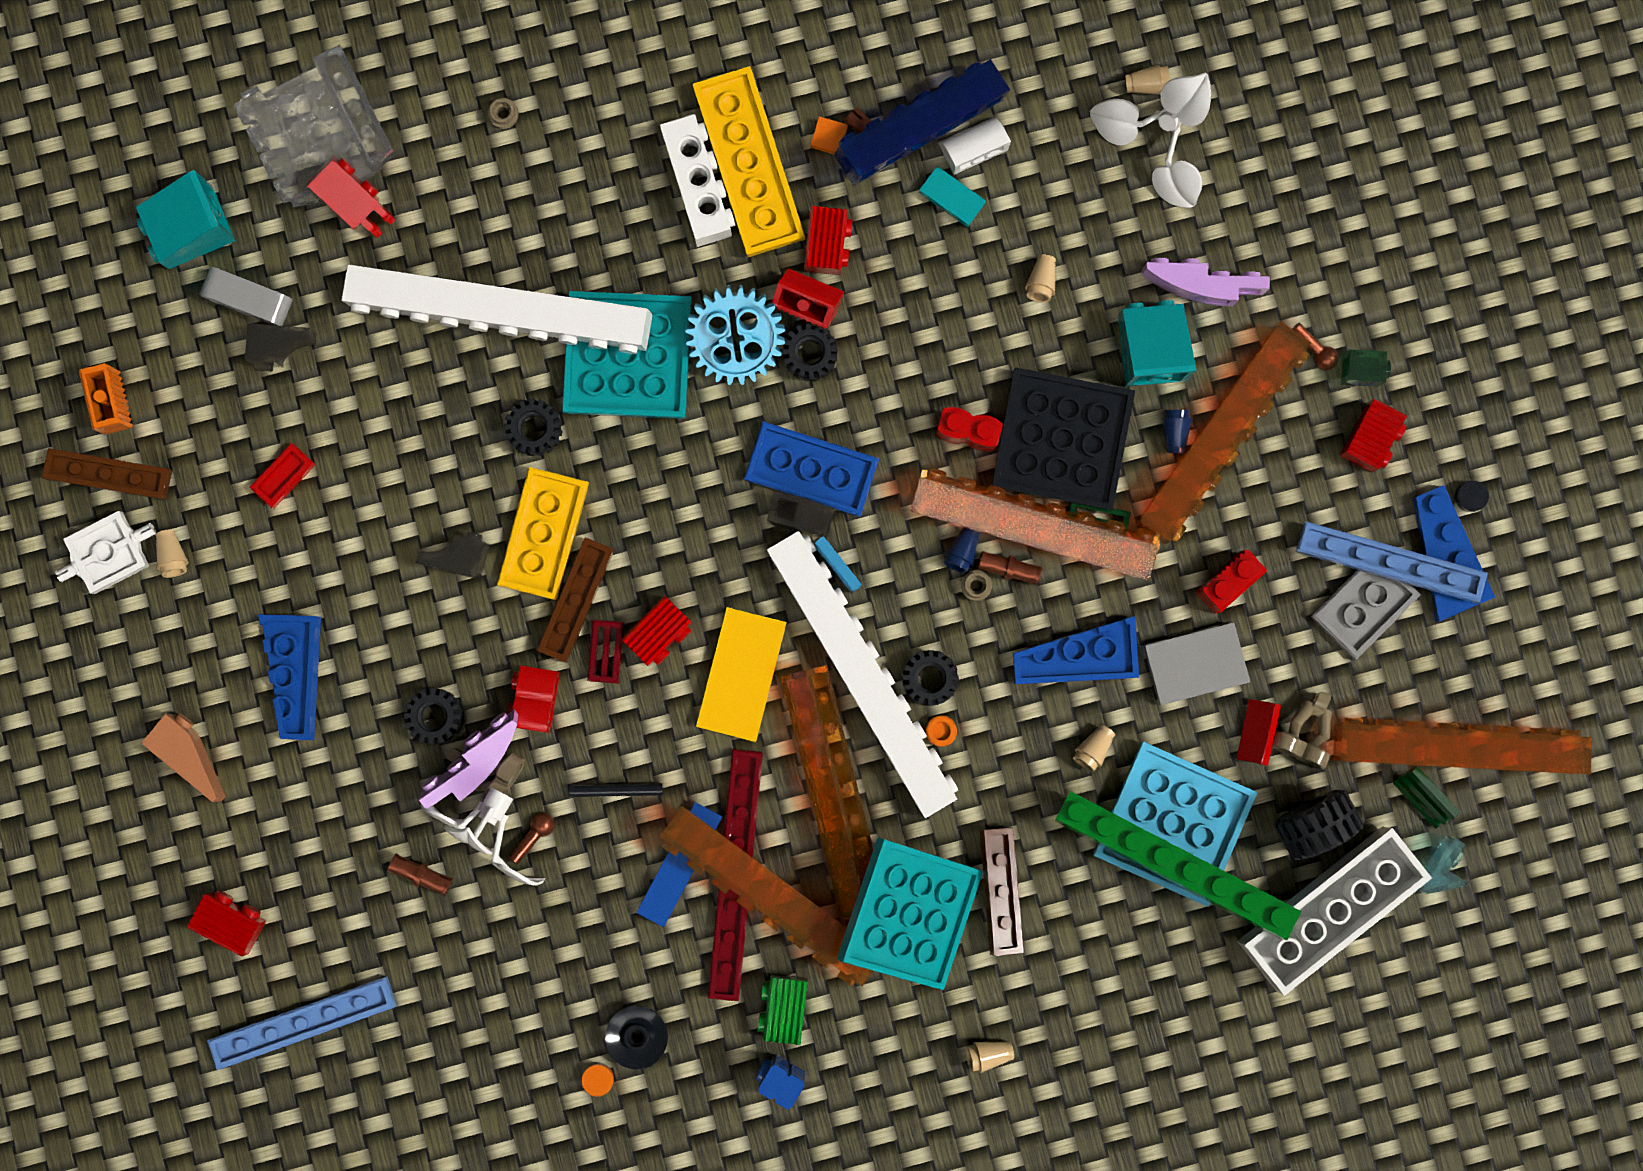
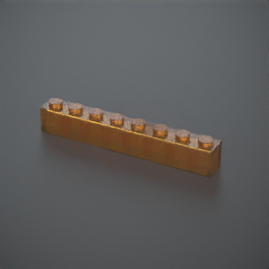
[1135,322,1311,545]
[910,468,1160,581]
[780,665,873,920]
[1333,718,1592,775]
[659,806,873,987]

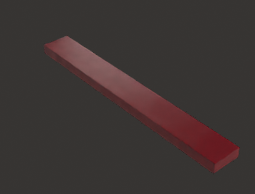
[708,749,763,1002]

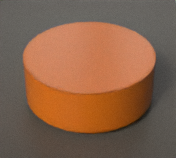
[926,716,957,747]
[582,1063,614,1097]

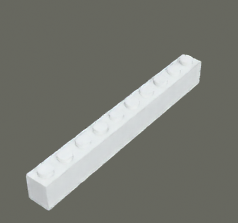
[341,265,652,354]
[767,531,958,818]

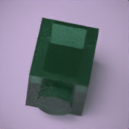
[1341,349,1391,387]

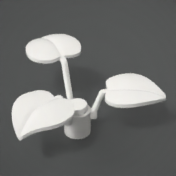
[1090,73,1211,208]
[420,787,545,885]

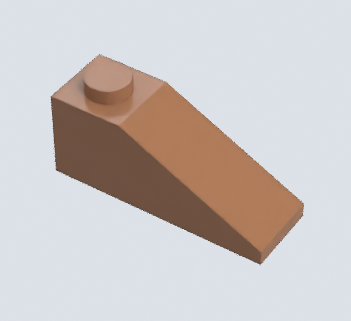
[141,713,226,802]

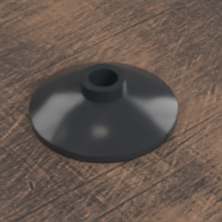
[605,1006,668,1070]

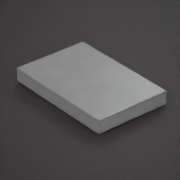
[1310,570,1421,660]
[1143,623,1250,705]

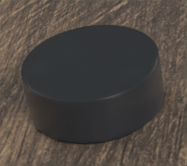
[1455,481,1489,512]

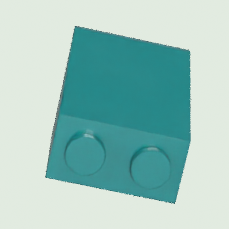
[136,170,236,269]
[1118,300,1196,387]

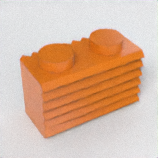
[79,363,133,435]

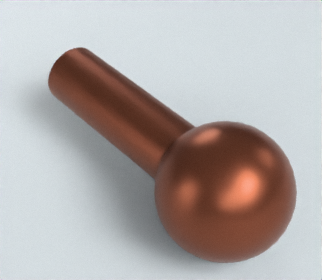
[1291,323,1339,371]
[508,812,555,865]

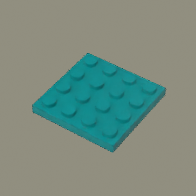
[563,291,692,419]
[837,837,983,990]

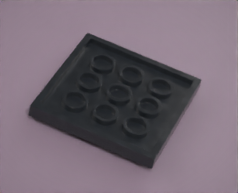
[991,367,1135,511]

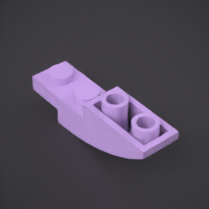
[1142,258,1270,307]
[419,710,518,808]

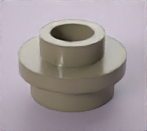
[488,98,519,129]
[961,570,992,601]

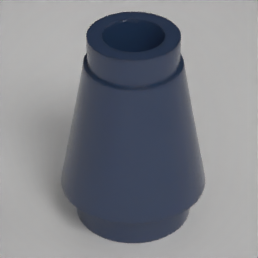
[1161,410,1192,453]
[944,525,980,573]

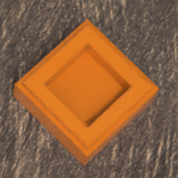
[811,116,848,156]

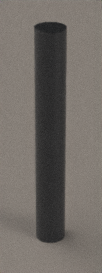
[569,783,663,797]

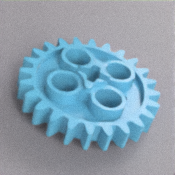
[685,285,785,385]

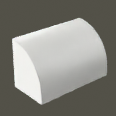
[938,117,1011,175]

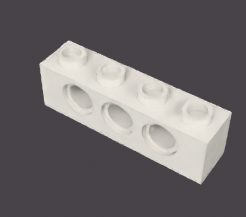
[660,114,735,247]

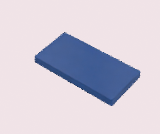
[744,421,879,517]

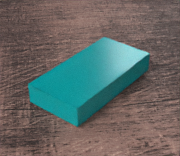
[919,166,986,227]

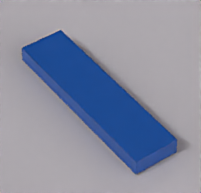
[636,802,723,927]

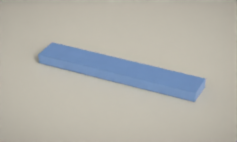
[1296,521,1488,604]
[207,976,397,1070]

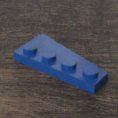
[1412,485,1495,622]
[258,614,321,740]
[1013,616,1139,685]

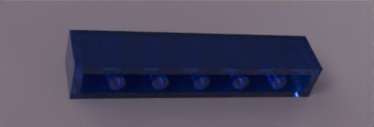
[834,59,1010,186]

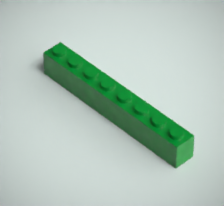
[1055,791,1302,940]

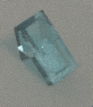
[1417,836,1469,894]

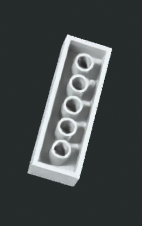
[1237,826,1432,996]

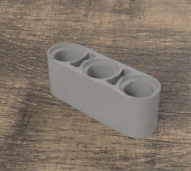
[199,267,293,328]

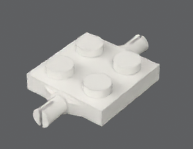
[55,511,156,594]

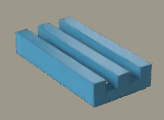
[815,536,862,593]

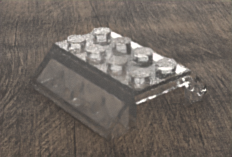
[234,44,395,207]

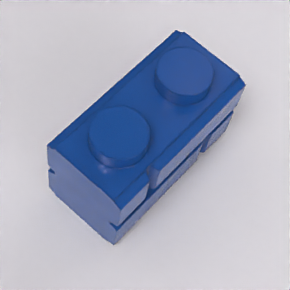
[755,1054,805,1110]

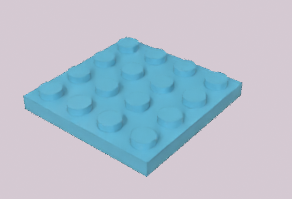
[1093,742,1258,907]

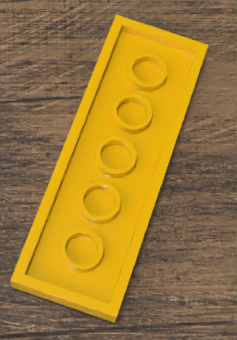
[693,66,805,258]

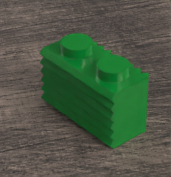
[758,974,808,1045]

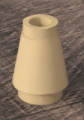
[1125,64,1170,94]
[1025,254,1056,303]
[156,530,189,578]
[1073,724,1115,772]
[966,1041,1014,1073]

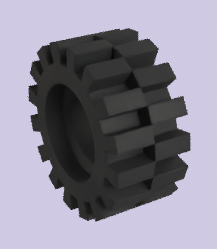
[782,323,837,382]
[504,399,563,457]
[902,650,959,706]
[404,688,464,744]

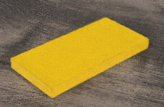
[497,467,589,601]
[696,607,787,742]

